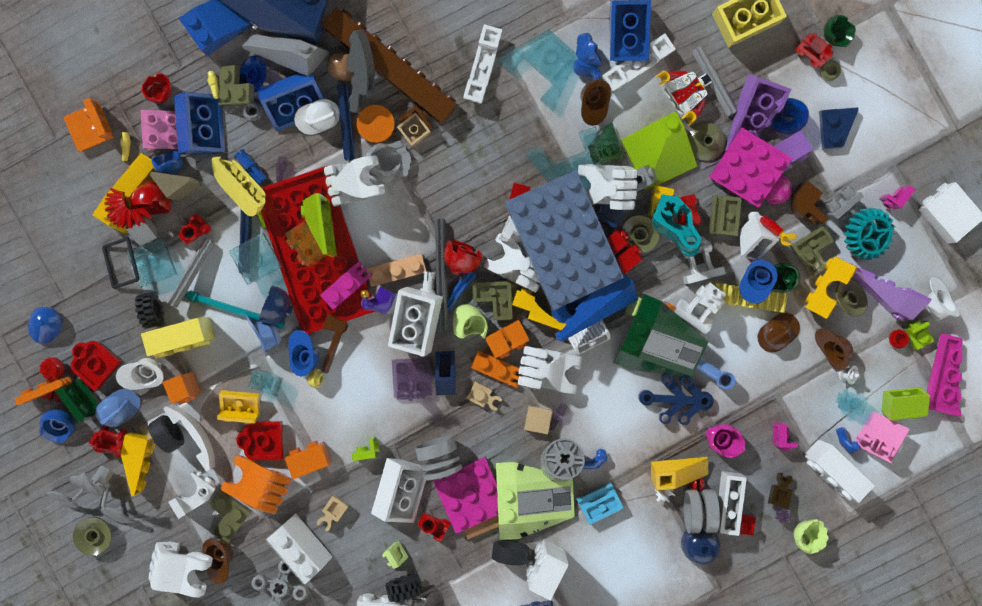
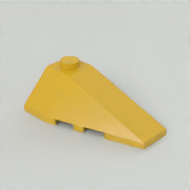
[92,153,156,235]

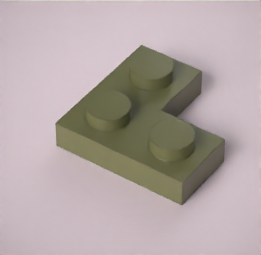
[218,65,254,106]
[790,225,834,278]
[473,281,513,320]
[208,489,252,543]

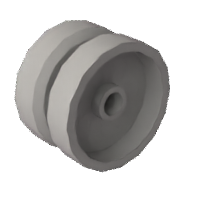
[683,489,720,533]

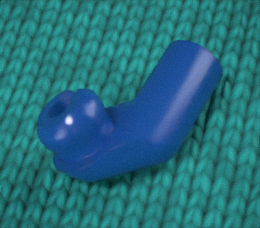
[836,427,860,454]
[583,449,608,469]

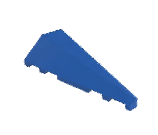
[555,271,638,341]

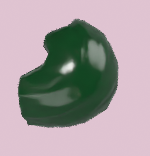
[823,15,856,47]
[772,263,800,292]

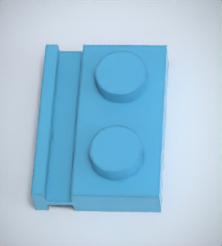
[577,482,623,525]

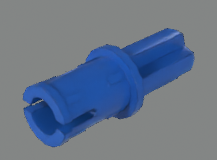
[234,149,267,185]

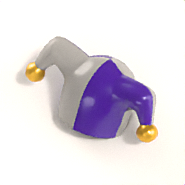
[361,285,398,316]

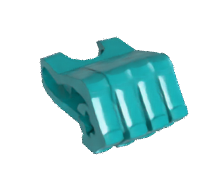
[652,194,701,257]

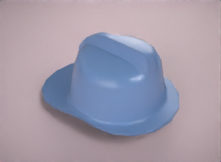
[245,314,281,356]
[95,389,141,427]

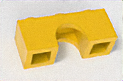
[805,256,858,319]

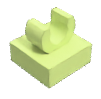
[382,541,408,569]

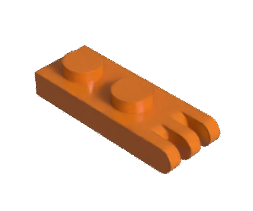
[471,350,519,388]
[14,377,72,406]

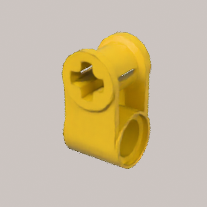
[648,185,674,219]

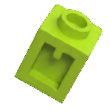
[904,319,934,350]
[352,436,380,461]

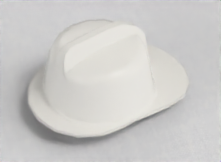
[294,99,340,135]
[927,277,960,321]
[116,358,164,390]

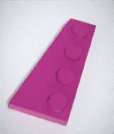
[927,334,962,417]

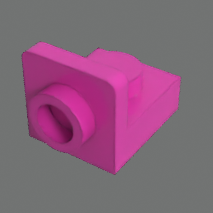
[879,185,916,210]
[773,422,798,451]

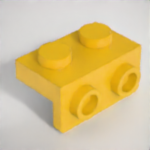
[217,390,260,424]

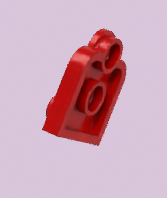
[71,341,122,391]
[236,421,284,460]

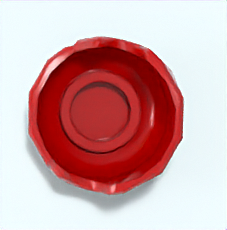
[142,72,172,103]

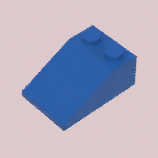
[179,0,253,56]
[609,0,651,61]

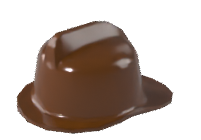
[580,79,611,126]
[757,313,800,352]
[815,328,854,370]
[202,538,233,585]

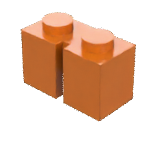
[485,320,530,359]
[162,372,201,405]
[285,440,332,479]

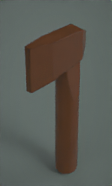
[321,314,348,374]

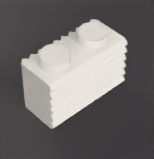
[567,320,611,355]

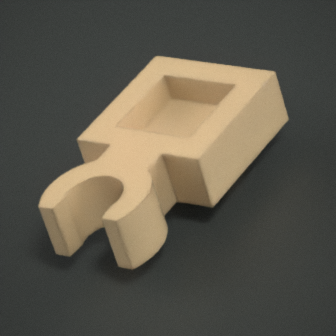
[466,381,502,411]
[317,494,349,531]

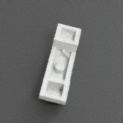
[463,24,502,104]
[601,34,676,92]
[163,404,215,472]

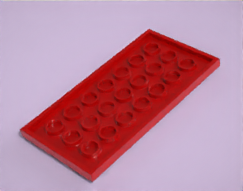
[261,166,376,334]

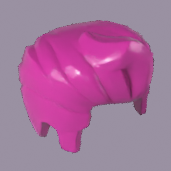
[705,424,745,458]

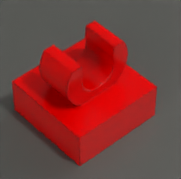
[740,514,756,536]

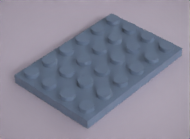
[504,170,624,310]

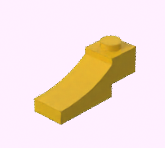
[512,288,566,330]

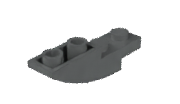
[347,29,375,113]

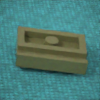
[709,195,742,236]

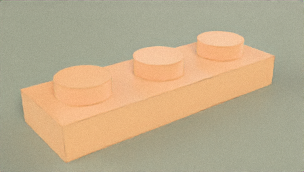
[367,254,427,287]

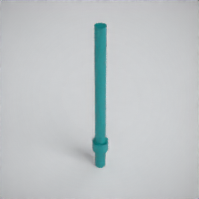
[173,288,285,329]

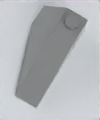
[242,34,329,77]

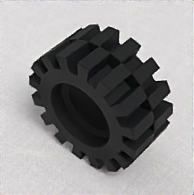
[135,292,164,329]
[385,574,423,602]

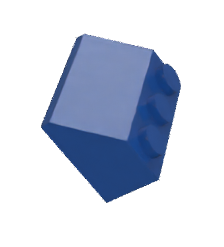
[258,72,325,132]
[174,92,225,155]

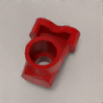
[178,213,212,245]
[417,512,451,542]

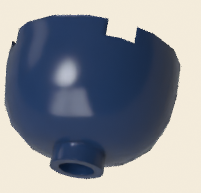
[258,285,293,325]
[681,528,720,565]

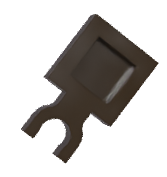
[768,473,793,509]

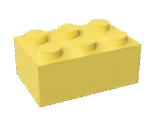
[712,0,787,48]
[141,317,216,359]

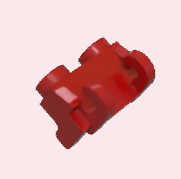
[795,32,833,69]
[676,194,701,226]
[89,425,127,457]

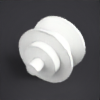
[837,365,860,384]
[655,489,676,503]

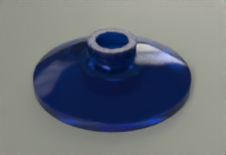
[239,55,267,93]
[770,98,809,134]

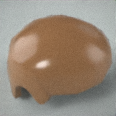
[327,51,354,82]

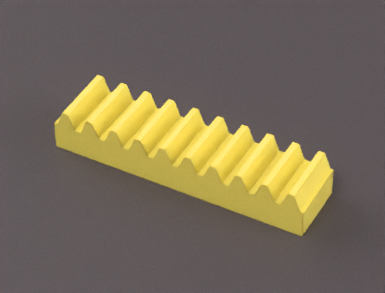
[710,282,788,313]

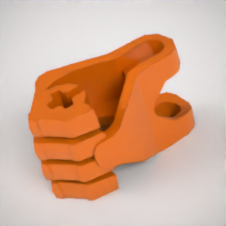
[221,455,291,515]

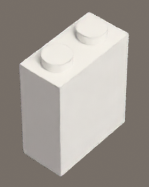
[918,182,982,244]

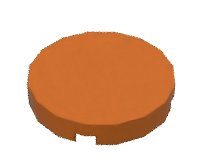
[357,105,395,144]

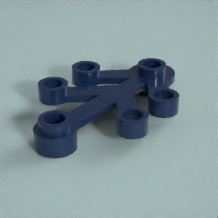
[638,374,714,425]

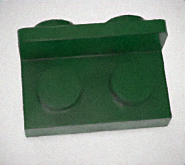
[55,379,100,423]

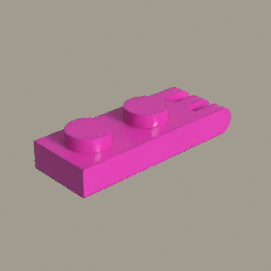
[320,261,373,310]

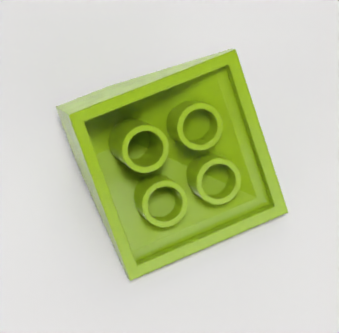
[621,111,697,191]
[301,193,337,257]

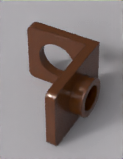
[398,106,432,131]

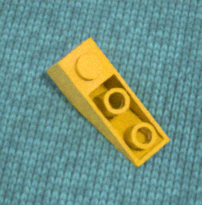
[121,432,155,496]
[651,457,708,491]

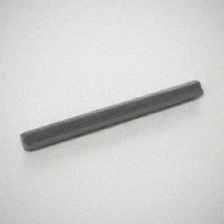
[435,219,448,332]

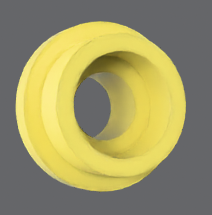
[307,369,324,388]

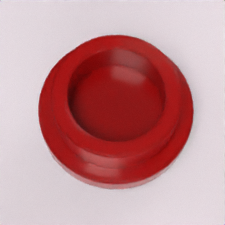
[889,329,909,349]

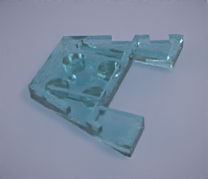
[498,30,577,111]
[525,126,598,191]

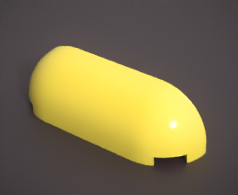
[212,157,266,216]

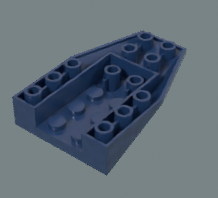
[219,0,329,45]

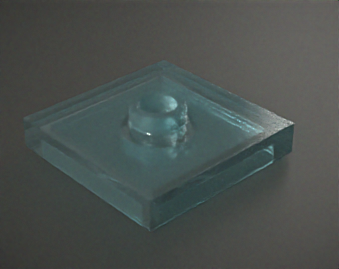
[229,233,282,285]
[126,238,177,288]

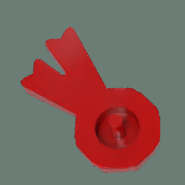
[40,357,64,403]

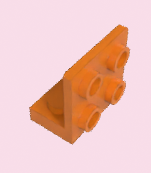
[64,98,115,152]

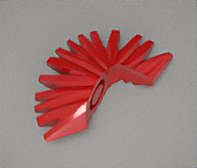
[104,188,152,229]

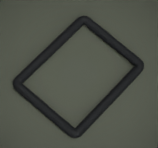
[102,237,140,289]

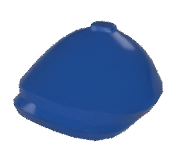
[28,307,62,344]
[39,410,75,443]

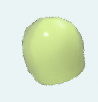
[453,304,488,339]

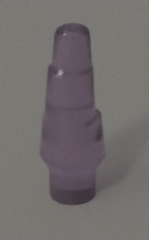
[276,156,287,182]
[549,403,567,431]

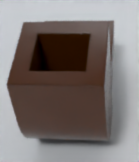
[791,181,828,225]

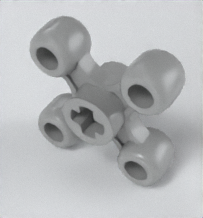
[251,560,309,606]

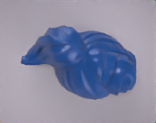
[573,33,602,80]

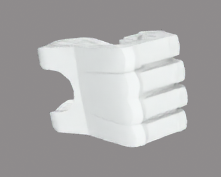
[324,156,386,207]
[578,164,637,210]
[483,233,540,292]
[518,346,582,394]
[149,541,213,597]

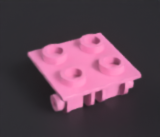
[140,110,178,151]
[856,411,910,463]

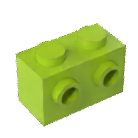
[881,387,930,421]

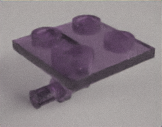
[392,357,432,401]

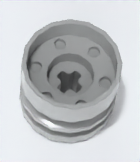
[415,435,462,480]
[540,438,585,482]

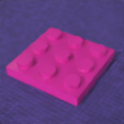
[709,128,792,208]
[433,457,498,534]

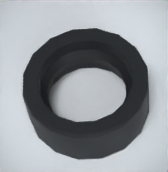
[148,415,185,453]
[492,540,529,565]

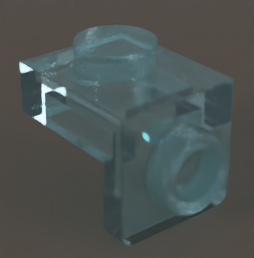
[248,370,283,396]
[836,389,869,416]

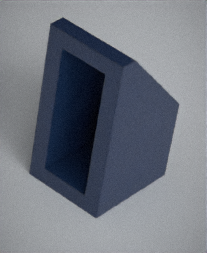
[435,351,456,396]

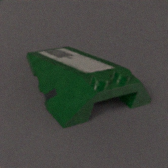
[614,294,709,376]

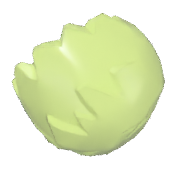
[794,519,829,554]

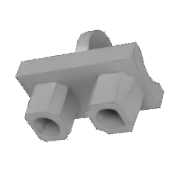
[824,186,864,220]

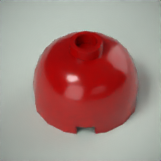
[131,181,172,214]
[443,240,483,275]

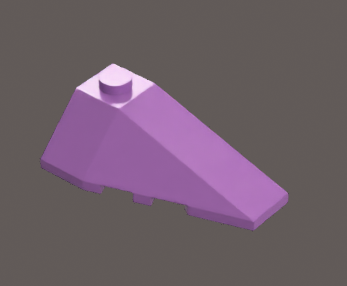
[725,74,791,151]
[853,267,932,321]

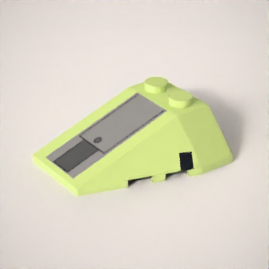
[496,462,575,540]

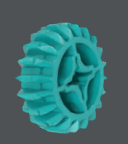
[843,208,896,260]

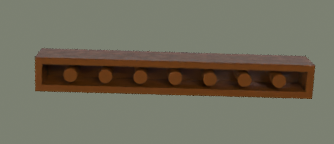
[322,7,457,126]

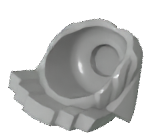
[365,141,412,183]

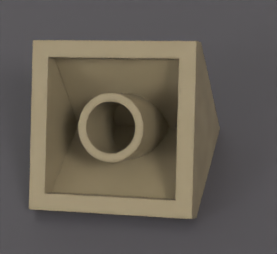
[150,172,202,202]

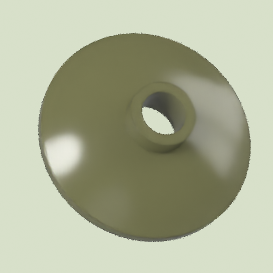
[688,123,726,161]
[622,215,660,253]
[836,280,868,317]
[73,517,112,556]

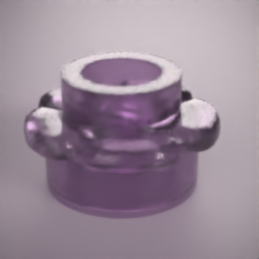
[775,509,794,522]

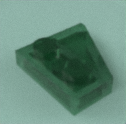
[588,123,624,165]

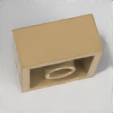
[397,112,431,148]
[524,405,552,434]

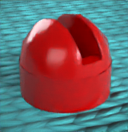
[688,478,705,492]

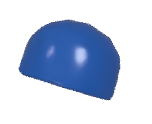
[151,151,183,175]

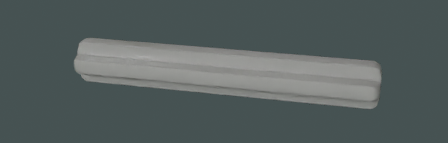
[692,46,737,116]
[167,238,214,308]

